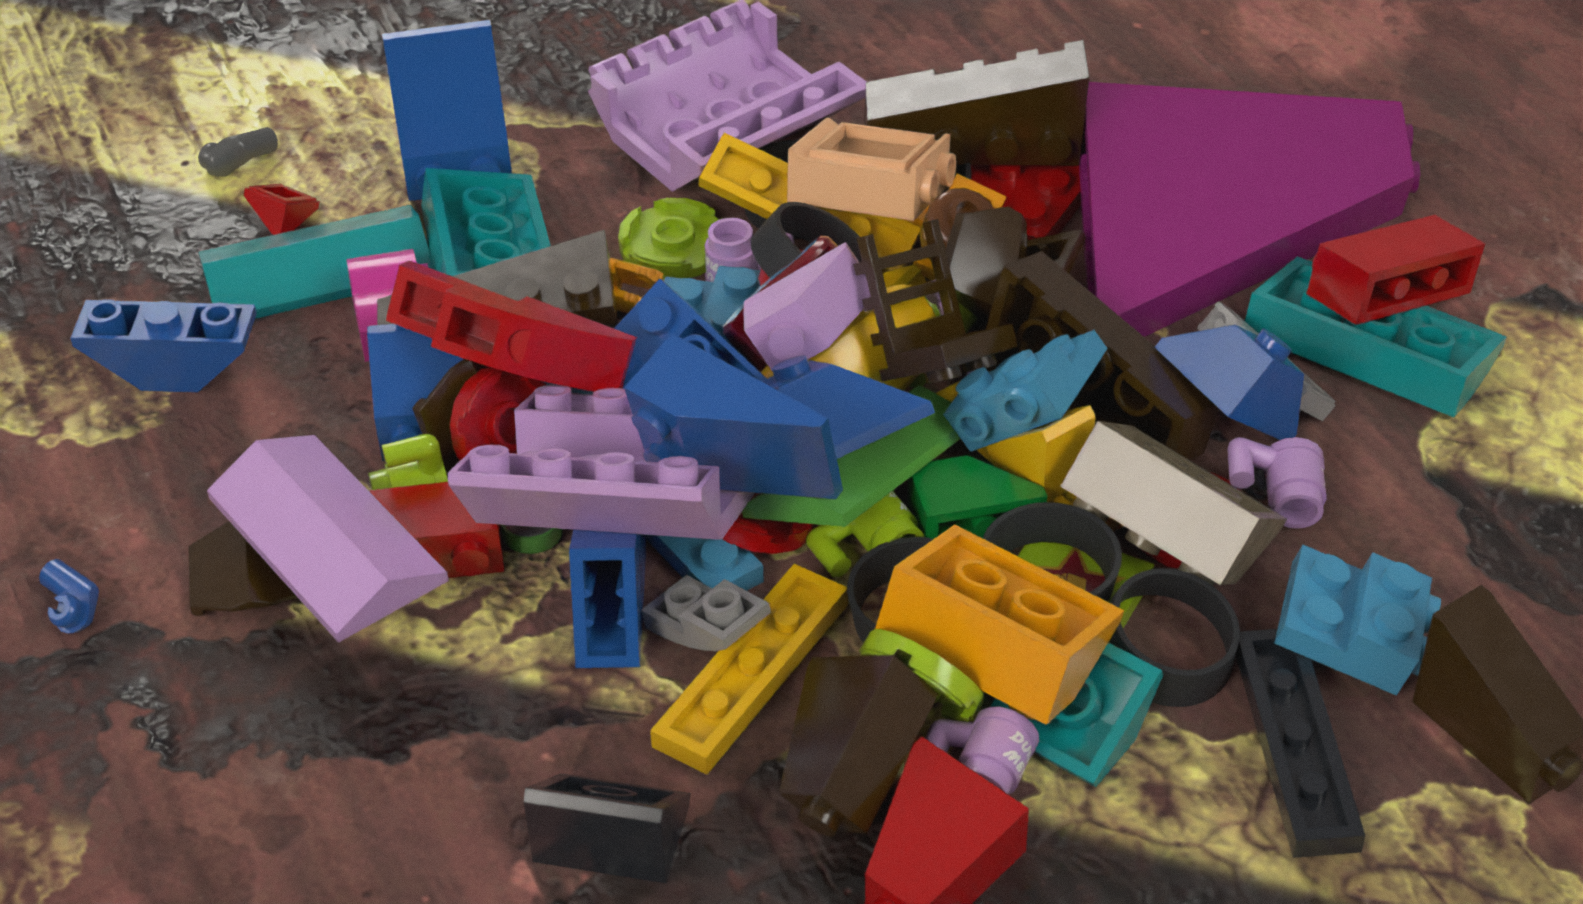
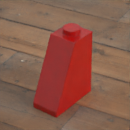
[865,736,1029,904]

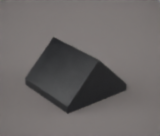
[523,773,691,883]

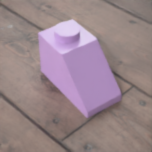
[744,242,871,372]

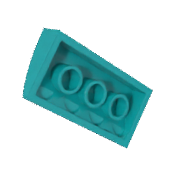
[421,168,551,276]
[1245,256,1507,418]

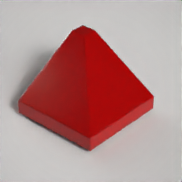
[243,183,320,235]

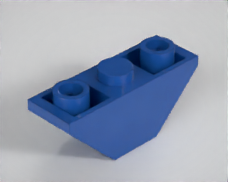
[70,299,257,392]

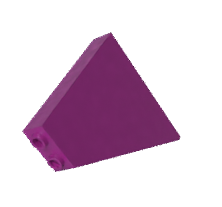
[1079,82,1420,337]

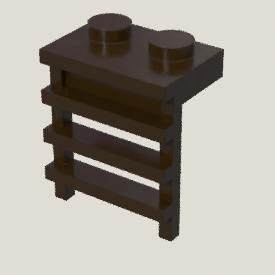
[853,219,1018,384]

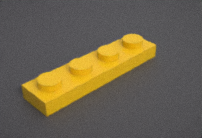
[698,132,921,273]
[650,564,848,775]

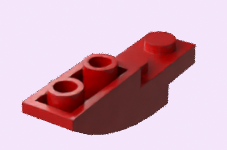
[385,260,637,392]

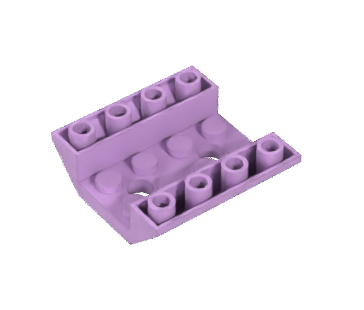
[448,385,754,540]

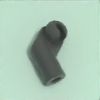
[198,127,278,177]

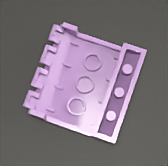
[588,0,866,192]

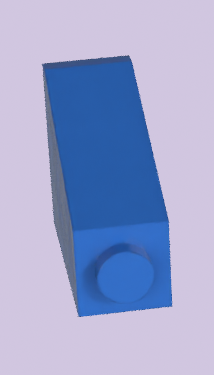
[569,530,646,668]

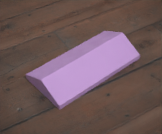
[207,435,449,643]

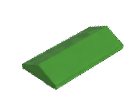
[742,385,961,527]

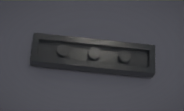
[1236,629,1366,858]

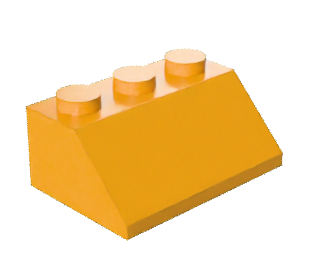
[875,525,1124,725]

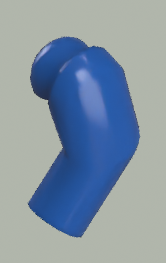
[39,559,99,634]

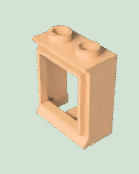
[787,117,956,221]

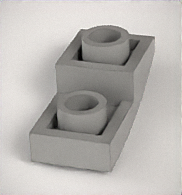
[641,575,771,651]

